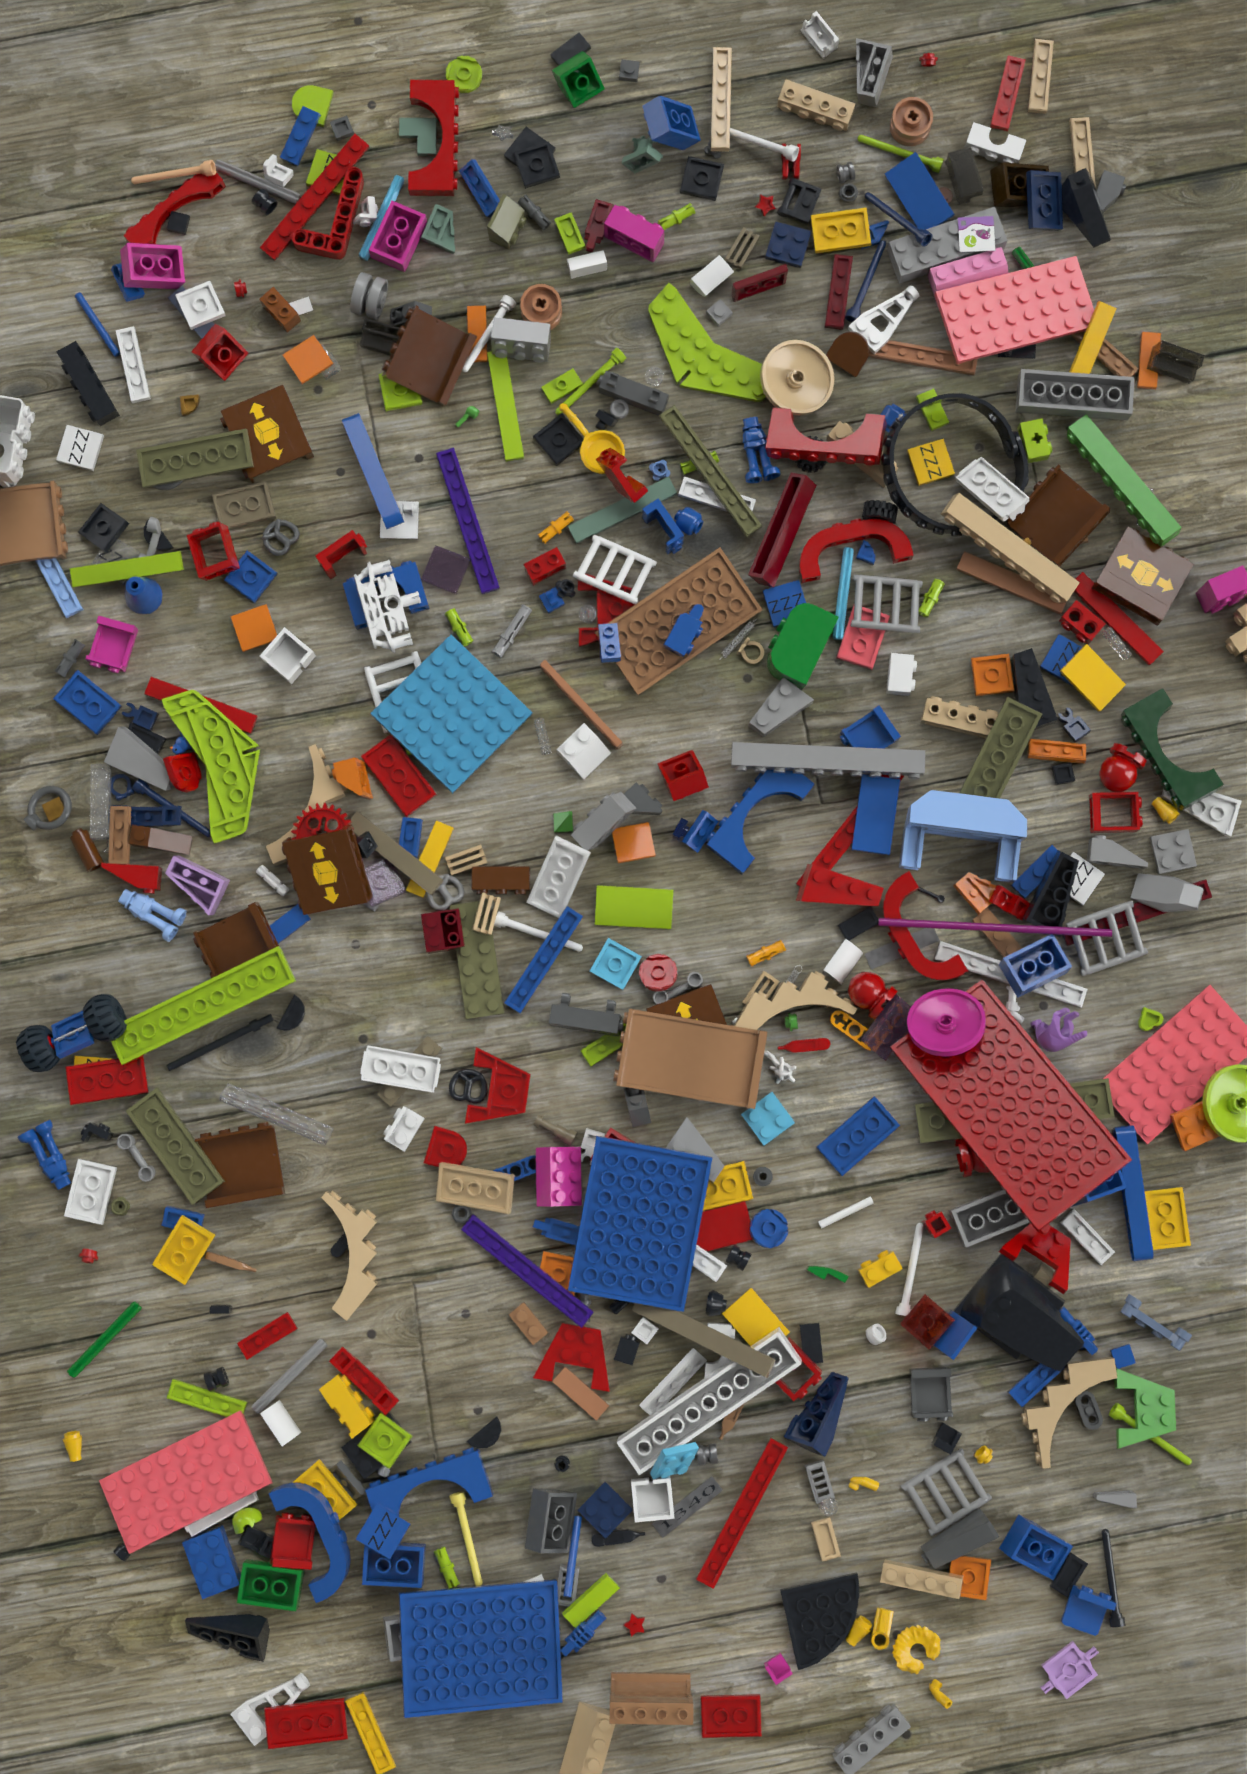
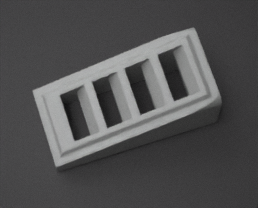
[804,1460,835,1504]
[1093,1490,1137,1509]
[557,1564,580,1607]

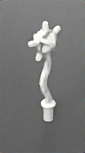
[731,1017,796,1084]

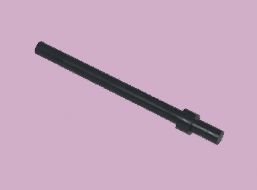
[166,1014,274,1071]

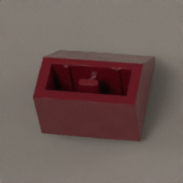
[421,908,465,954]

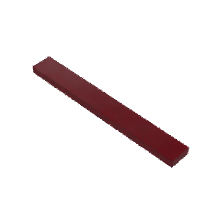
[1063,879,1212,946]

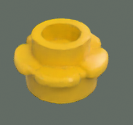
[974,1445,993,1464]

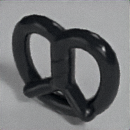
[449,1069,487,1104]

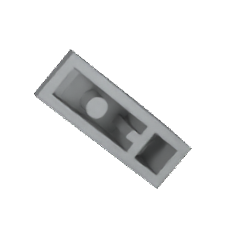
[1087,835,1148,869]

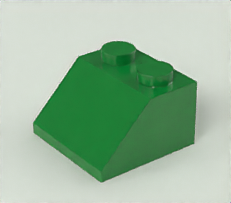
[551,51,605,108]

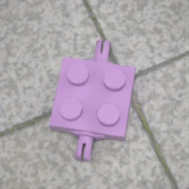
[1041,1641,1099,1699]

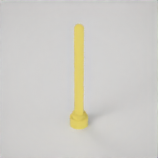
[449,1491,483,1586]

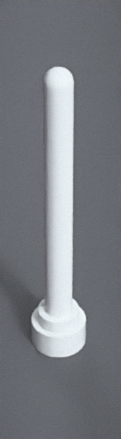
[730,128,799,162]
[462,295,516,372]
[494,911,583,952]
[895,1223,924,1317]

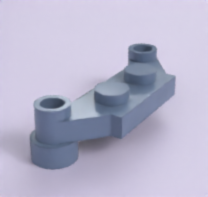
[1120,1294,1192,1351]

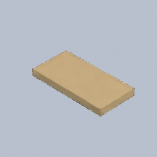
[436,1162,515,1214]

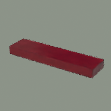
[824,254,853,330]

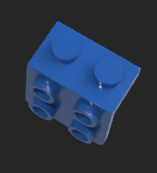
[1061,1585,1117,1636]

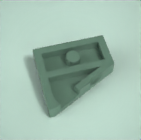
[421,204,455,254]

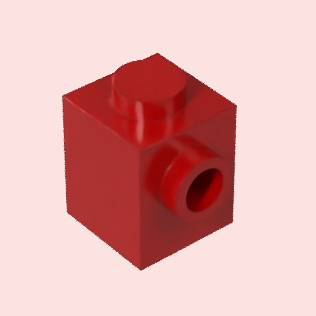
[922,1210,951,1238]

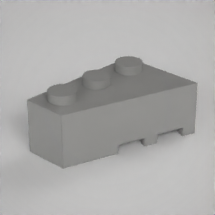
[856,38,893,107]
[748,678,814,737]
[666,1117,724,1183]

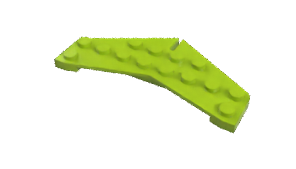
[648,283,766,402]
[161,690,260,844]

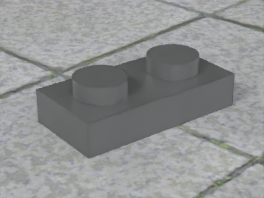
[329,1460,365,1500]

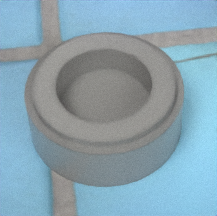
[610,399,629,420]

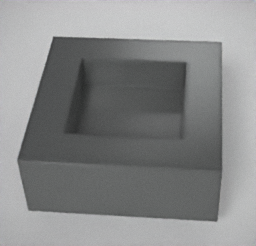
[619,59,640,82]
[330,115,354,141]

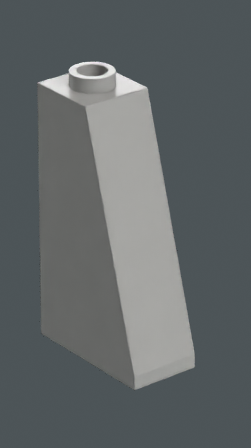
[104,726,174,791]

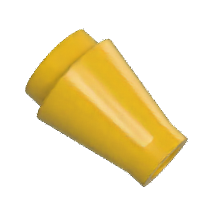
[1151,796,1180,824]
[62,1431,82,1462]
[845,1615,873,1647]

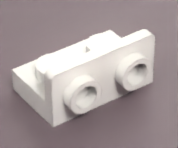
[383,1106,425,1152]

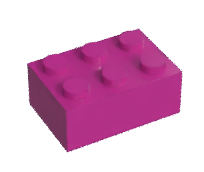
[369,200,427,272]
[604,205,665,263]
[120,243,185,289]
[1195,565,1247,614]
[536,1147,582,1207]

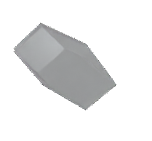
[1131,873,1204,912]

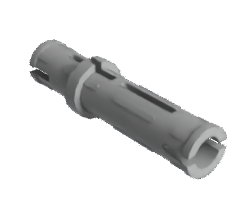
[492,604,532,658]

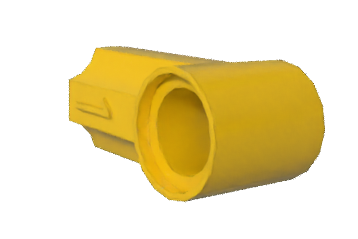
[870,1607,894,1650]

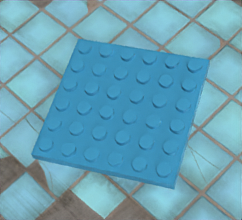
[371,635,533,794]

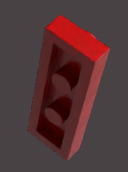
[237,1312,298,1360]

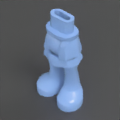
[118,889,187,942]

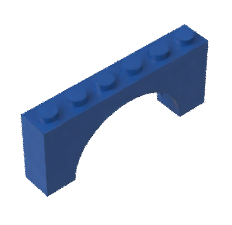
[706,770,814,875]
[365,1447,494,1517]

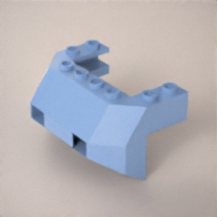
[899,790,1027,883]

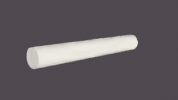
[818,1196,874,1229]

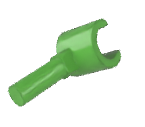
[455,406,479,427]

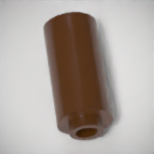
[70,828,104,872]

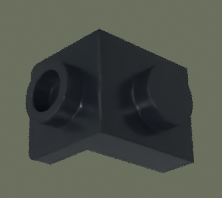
[81,1122,114,1142]

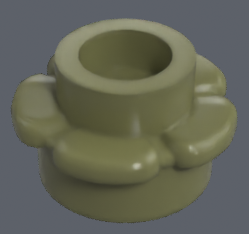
[111,1197,130,1216]

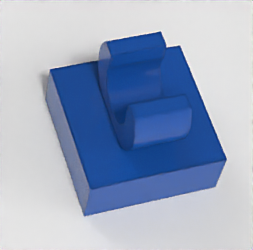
[539,587,565,614]

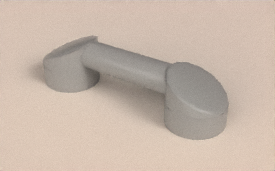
[138,517,161,558]
[653,972,703,1005]
[117,1134,156,1182]

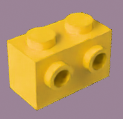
[857,1250,903,1288]

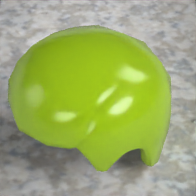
[232,1507,263,1534]

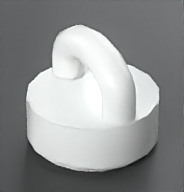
[866,1324,886,1345]

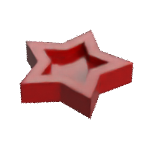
[755,194,776,216]
[623,1613,645,1637]

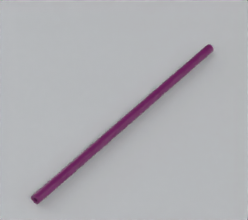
[878,918,1112,937]

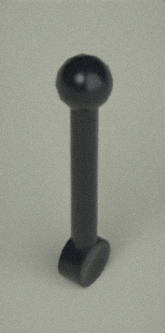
[918,887,945,903]

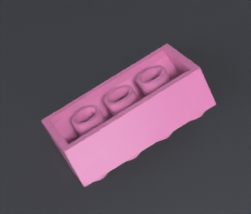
[928,247,1008,311]

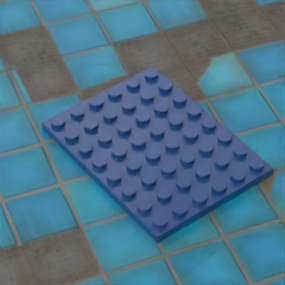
[568,1136,712,1312]
[399,1579,563,1718]

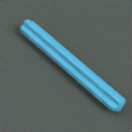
[359,175,404,261]
[833,547,854,640]

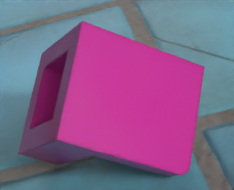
[764,1652,793,1685]

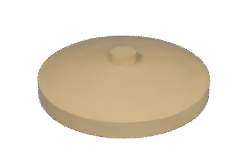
[760,340,834,416]

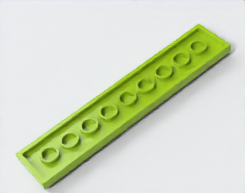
[111,946,296,1065]

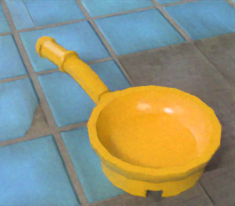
[559,403,625,474]

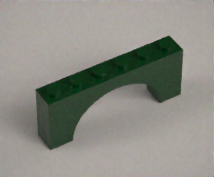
[1121,688,1224,811]

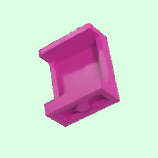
[85,615,138,674]

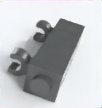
[597,370,669,416]
[549,993,624,1037]

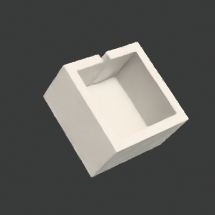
[260,627,316,684]
[631,1476,675,1522]

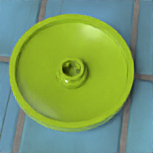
[1202,1064,1247,1143]

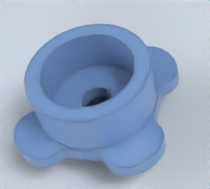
[649,460,670,481]

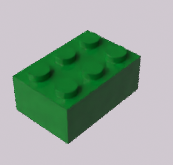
[237,1559,305,1611]

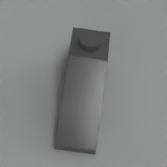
[1096,170,1126,213]

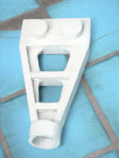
[848,285,920,354]
[230,1673,310,1746]

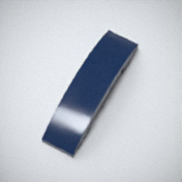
[108,805,182,827]

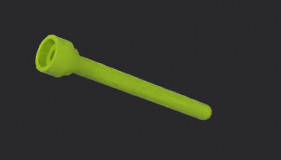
[857,135,944,173]
[555,347,627,416]
[1109,1403,1192,1465]

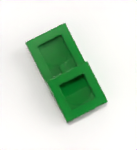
[806,1266,849,1283]

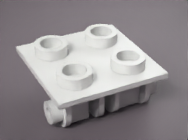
[380,501,419,539]

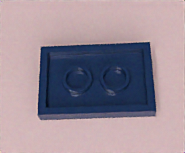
[1026,170,1063,231]

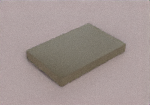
[212,481,276,530]

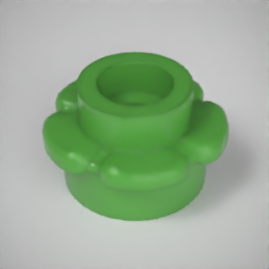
[785,1012,798,1031]

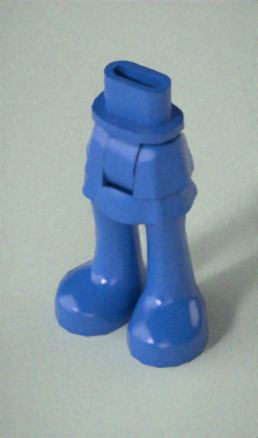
[742,417,781,483]
[18,1120,71,1190]

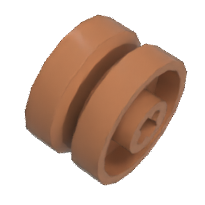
[890,97,933,146]
[520,284,562,330]

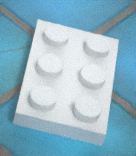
[64,1159,117,1225]

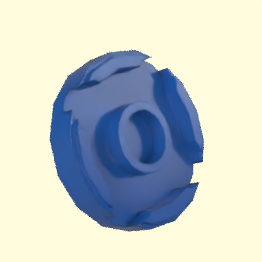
[749,1209,788,1248]

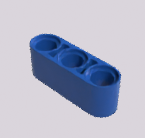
[493,1155,536,1181]

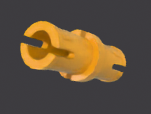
[537,511,574,544]
[746,940,786,967]

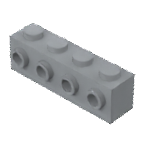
[832,1704,911,1774]

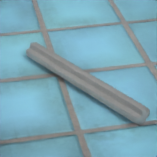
[215,160,301,204]
[252,1339,327,1413]

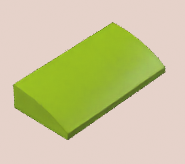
[595,885,674,929]

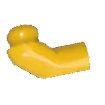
[848,1476,879,1491]
[929,1679,953,1709]

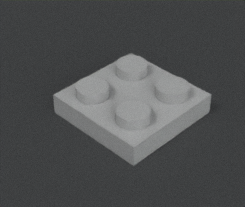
[1150,829,1197,875]

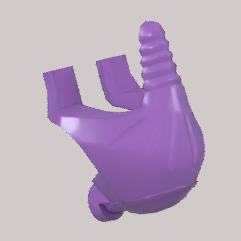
[1030,1007,1087,1052]

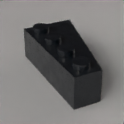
[56,341,120,426]
[1011,648,1058,730]
[1023,850,1079,938]

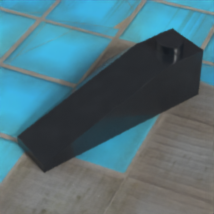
[1062,168,1111,248]
[185,1614,270,1662]

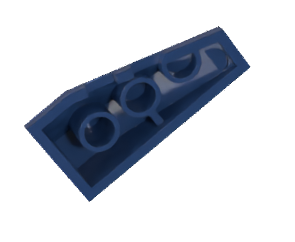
[784,1372,849,1457]

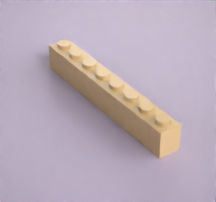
[941,493,1080,603]

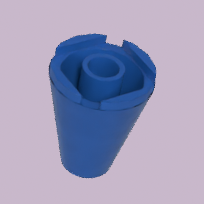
[125,577,162,614]

